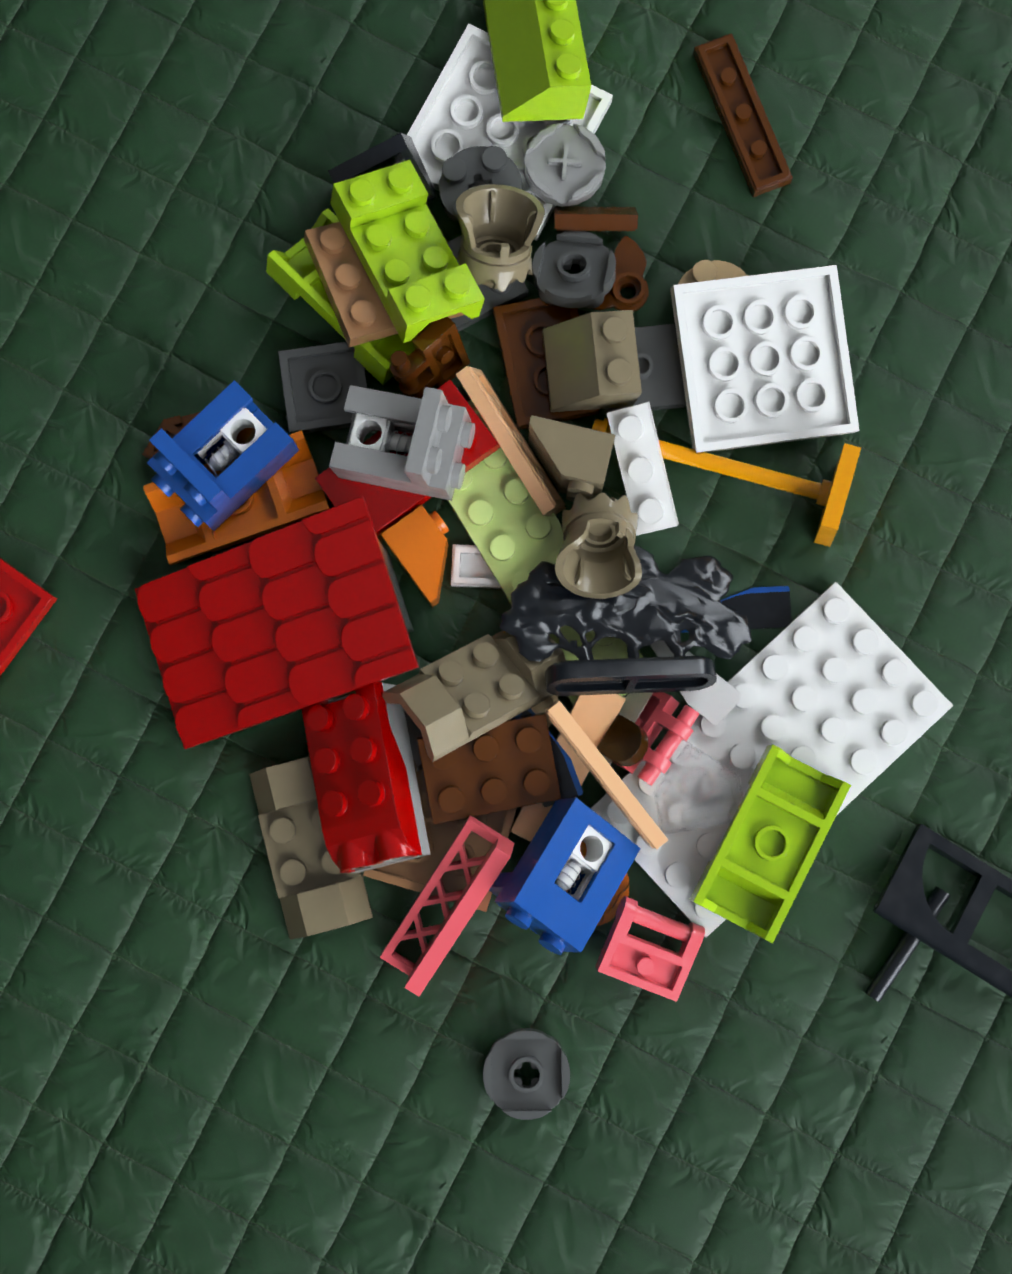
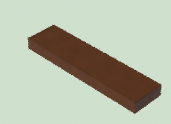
[693,33,793,197]

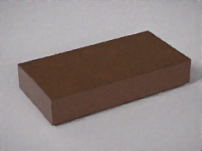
[554,206,638,231]

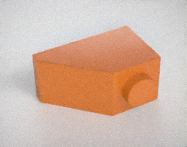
[381,505,450,608]

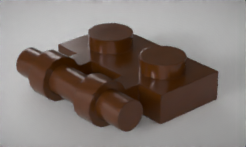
[390,317,470,399]

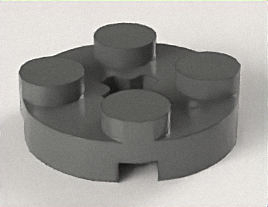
[439,146,522,222]
[532,231,616,309]
[483,1028,570,1120]

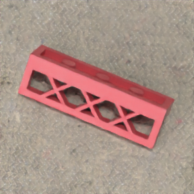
[380,815,514,997]

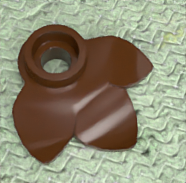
[593,236,649,312]

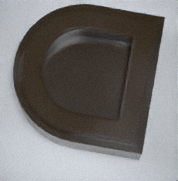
[597,714,649,766]

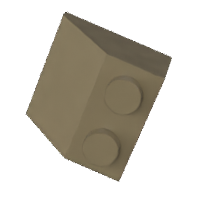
[542,310,642,412]
[528,415,616,502]

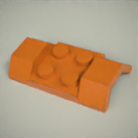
[143,430,330,565]

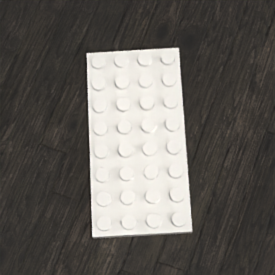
[590,582,954,938]

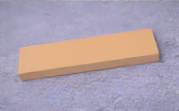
[456,366,565,516]
[510,694,626,842]
[545,701,668,850]

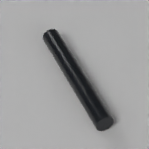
[865,886,951,1003]

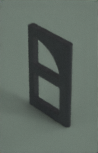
[873,824,1012,998]

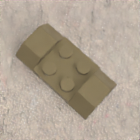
[382,631,566,762]
[249,757,373,940]

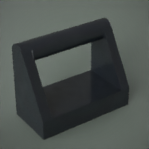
[328,133,437,203]

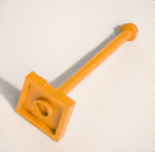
[592,418,861,547]

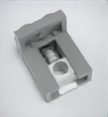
[329,385,475,501]

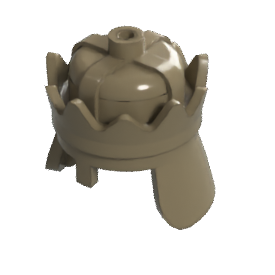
[456,184,545,292]
[555,492,642,599]

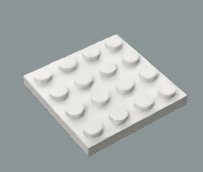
[394,24,613,241]
[670,265,860,453]

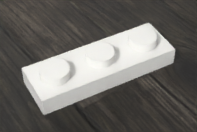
[606,402,679,536]

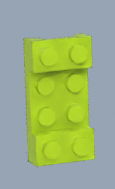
[331,160,485,343]
[266,208,418,385]
[689,744,851,944]

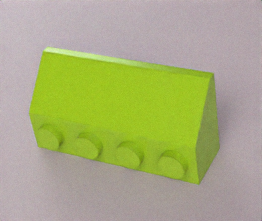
[483,0,592,122]

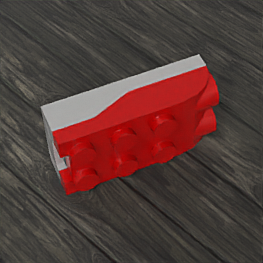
[302,682,431,873]

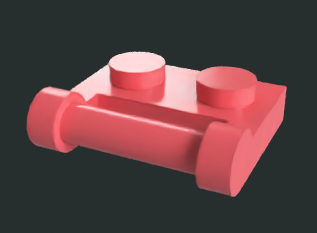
[595,896,705,1002]

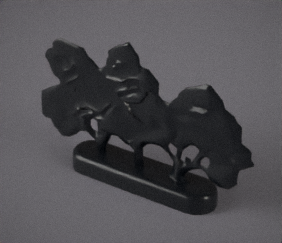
[499,545,752,696]

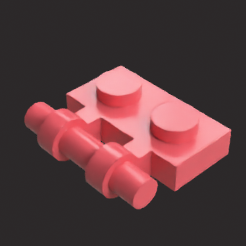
[612,692,700,786]

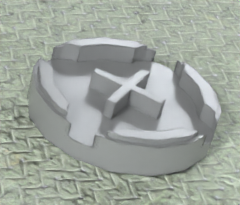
[524,123,606,207]

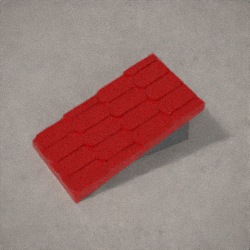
[134,496,419,749]

